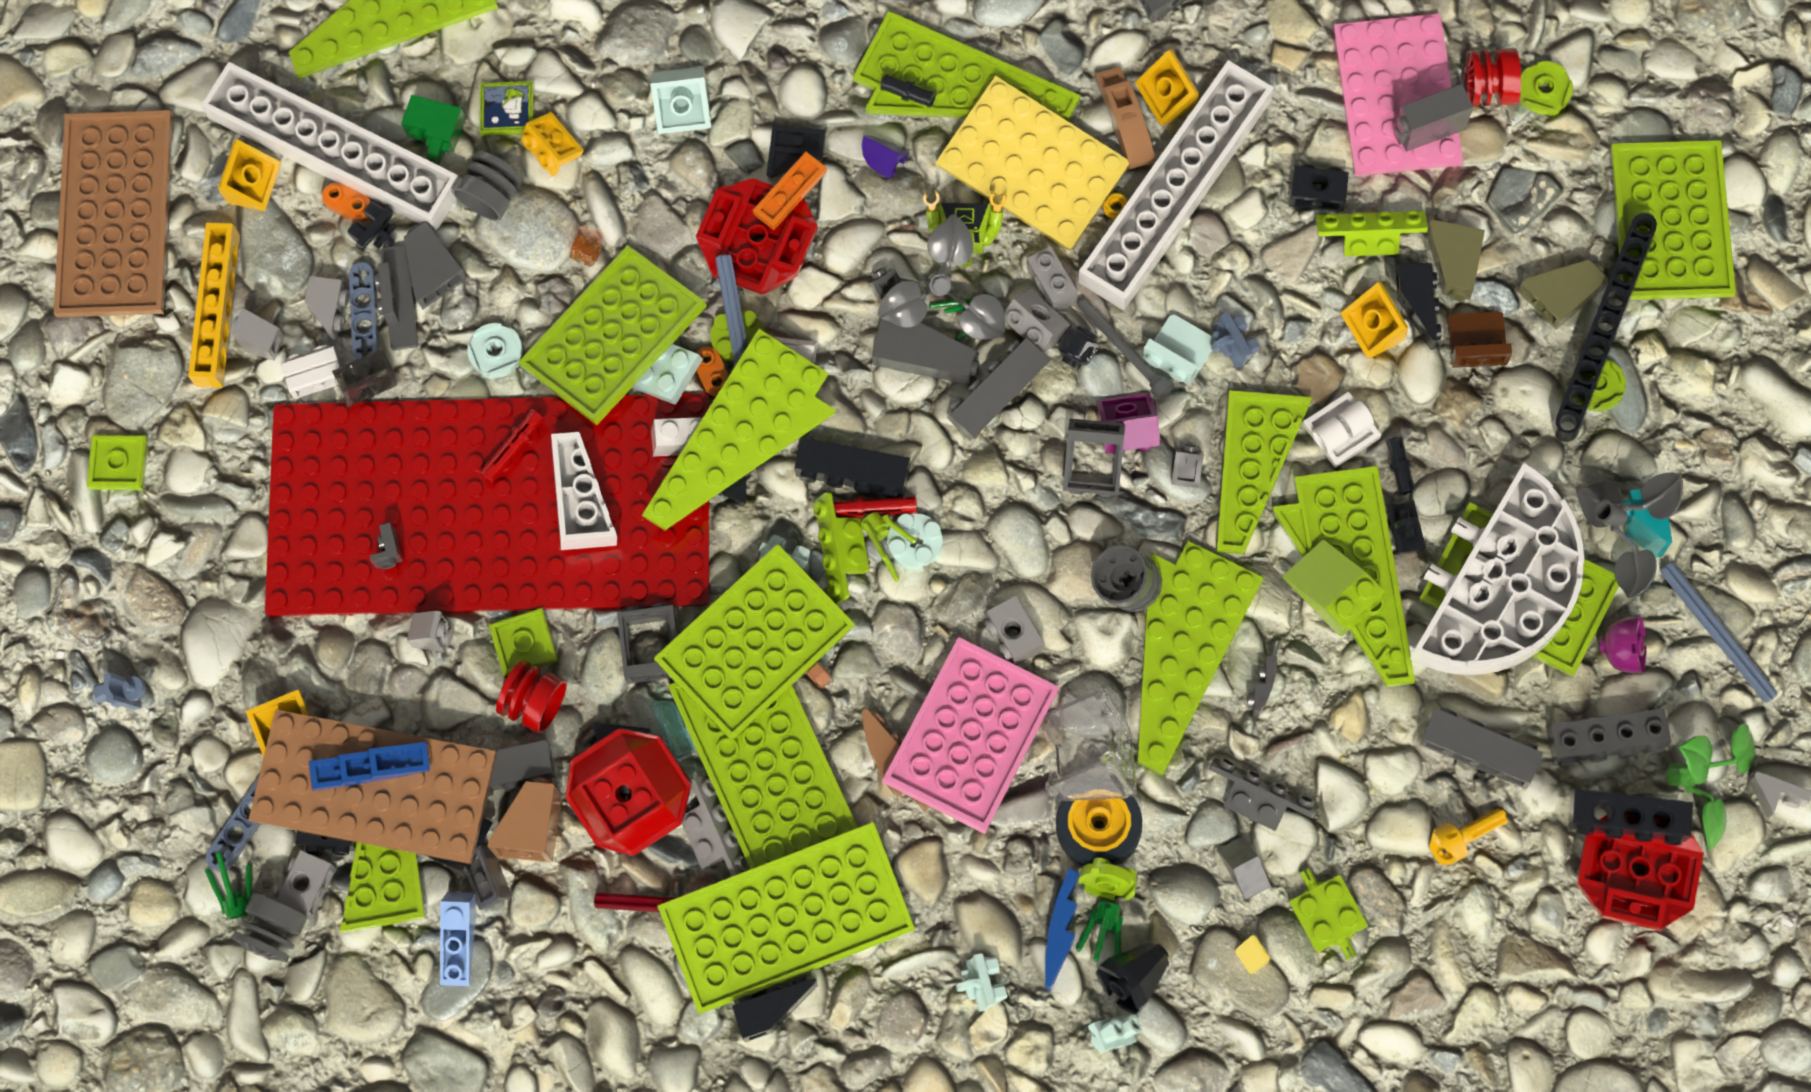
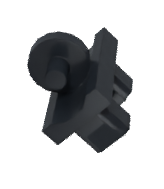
[347,201,396,252]
[1386,500,1426,555]

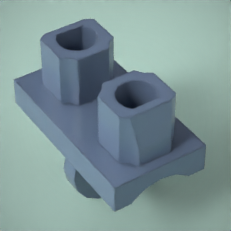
[1211,312,1260,369]
[94,673,146,710]

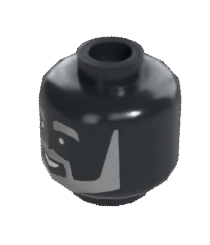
[1058,325,1099,368]

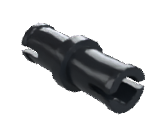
[880,74,936,108]
[1386,437,1416,495]

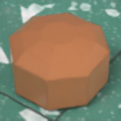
[806,662,831,689]

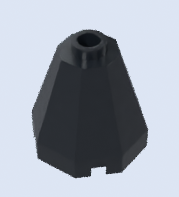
[1096,942,1170,1015]

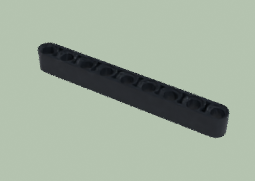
[1554,213,1657,442]

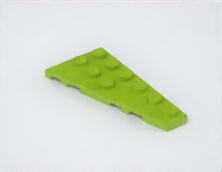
[1216,390,1313,555]
[339,843,426,934]

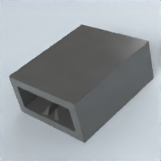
[1394,84,1473,152]

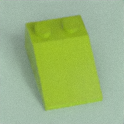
[1282,539,1385,637]

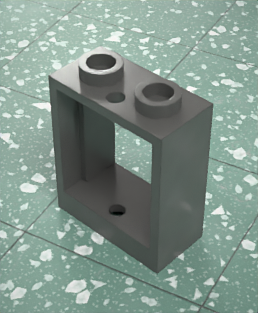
[1063,418,1125,497]
[617,603,678,684]

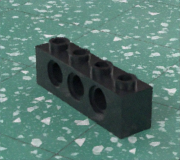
[1568,789,1693,845]

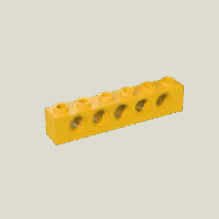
[188,223,240,388]

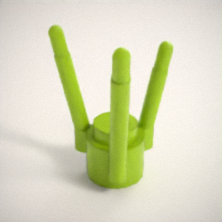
[861,512,916,582]

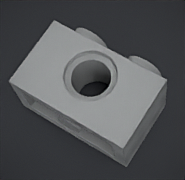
[1027,246,1077,312]
[1004,289,1071,353]
[984,596,1044,665]
[275,850,337,921]

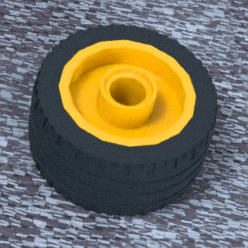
[1056,779,1143,866]

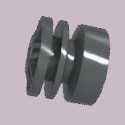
[452,151,524,221]
[1091,545,1163,612]
[231,893,308,963]

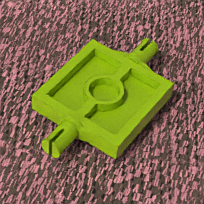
[1289,868,1368,961]

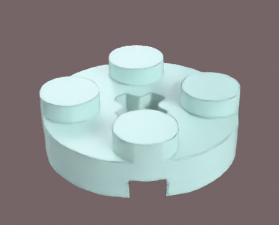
[467,323,523,379]
[887,513,943,570]

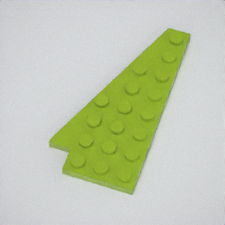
[853,11,1081,122]
[641,329,837,530]
[1272,466,1415,687]

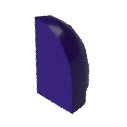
[861,135,910,179]

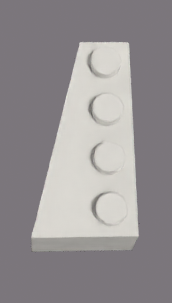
[551,432,617,550]

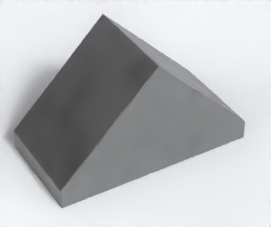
[1217,837,1271,901]

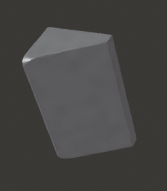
[466,846,512,910]

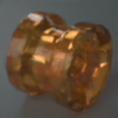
[570,234,602,267]

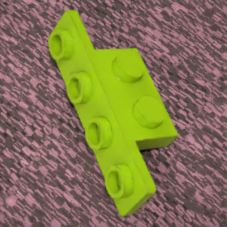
[1315,210,1428,256]
[814,492,870,605]

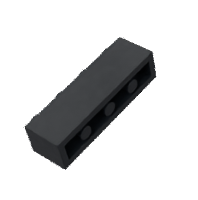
[794,437,911,498]

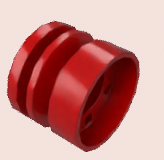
[1464,48,1521,107]
[496,660,567,734]

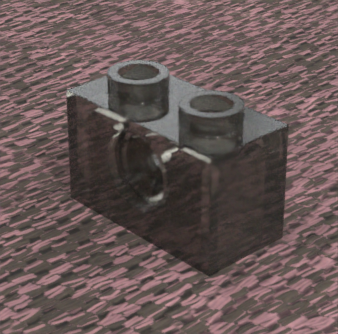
[332,349,398,408]

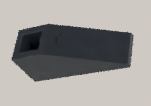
[1395,263,1441,350]
[732,976,818,1043]

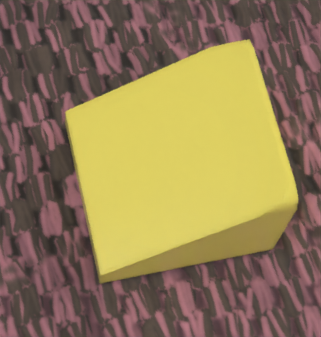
[1235,935,1270,974]

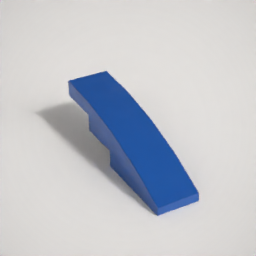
[308,742,430,791]
[1045,868,1079,991]

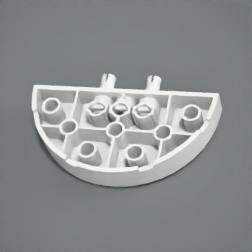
[1410,463,1584,675]

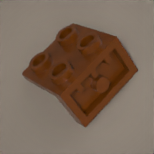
[1447,311,1512,368]

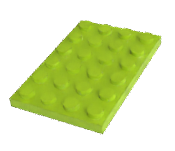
[1610,140,1736,300]
[518,245,707,425]
[1419,502,1619,677]
[654,544,855,742]

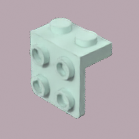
[1143,315,1216,386]

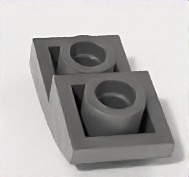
[1247,656,1277,718]

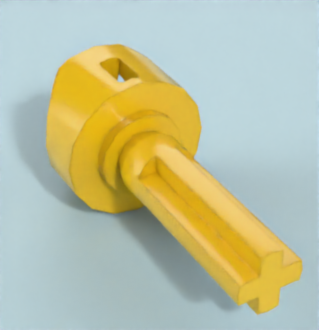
[1429,808,1508,865]

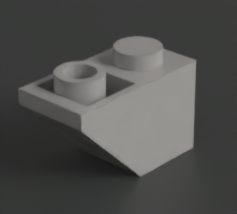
[305,276,349,340]
[231,308,284,361]
[407,611,453,653]

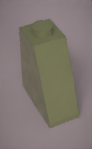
[1427,219,1485,301]
[1518,260,1608,330]

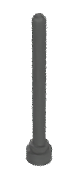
[1077,298,1175,399]

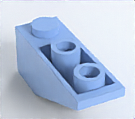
[440,892,476,986]

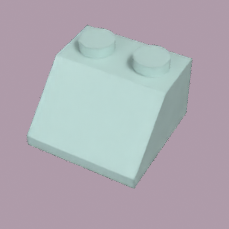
[651,67,711,134]

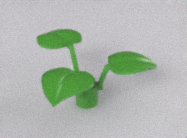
[1666,724,1755,850]

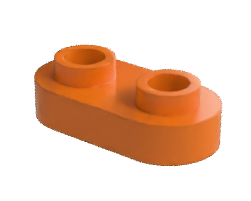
[322,183,371,223]
[695,347,729,399]

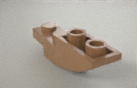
[1095,66,1156,169]
[862,708,930,812]

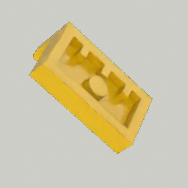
[521,112,584,177]

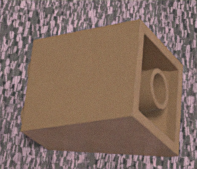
[488,778,562,863]

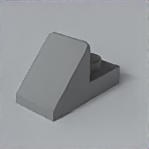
[1749,771,1811,818]

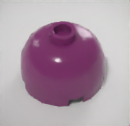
[1600,616,1647,673]

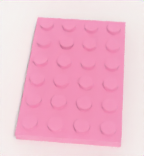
[1333,14,1463,176]
[882,637,1060,834]

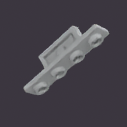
[682,776,750,877]

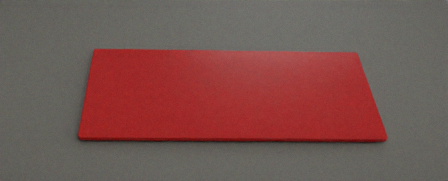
[265,393,710,616]

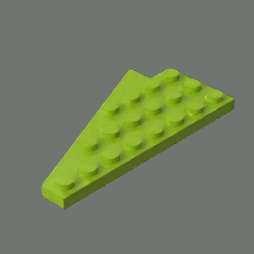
[289,0,498,79]
[1137,541,1264,776]

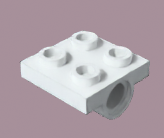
[1303,392,1381,468]

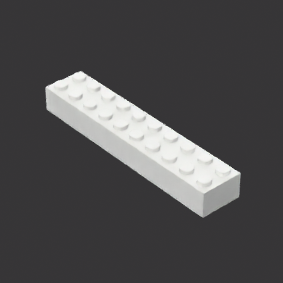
[1078,60,1274,311]
[201,62,459,232]

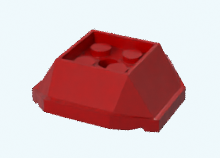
[696,178,818,295]
[565,728,693,856]
[1576,812,1704,931]

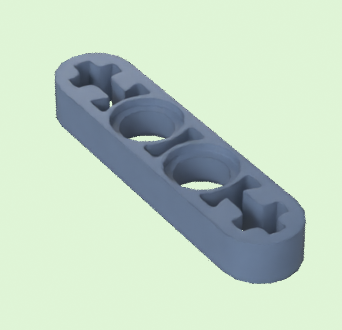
[349,262,379,366]
[206,778,261,872]

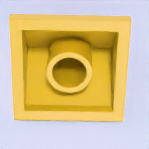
[1134,50,1199,126]
[218,139,282,211]
[1340,282,1409,359]
[246,689,312,758]

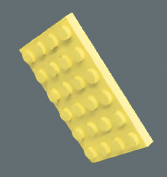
[935,76,1129,252]

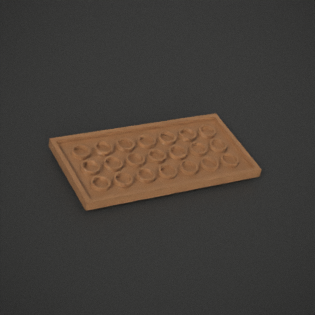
[54,110,173,317]
[249,709,497,865]

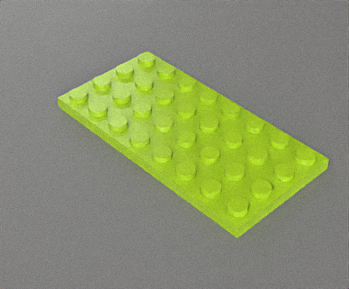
[668,683,858,869]
[658,822,915,1015]

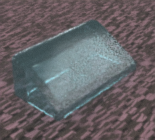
[652,701,695,759]

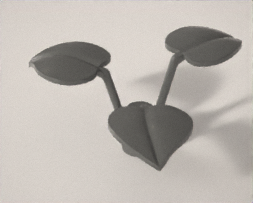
[877,214,1005,340]
[1576,473,1683,598]

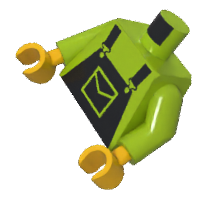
[923,190,1007,267]

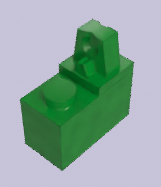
[401,94,466,165]

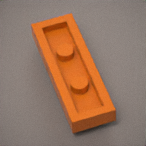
[753,152,827,230]

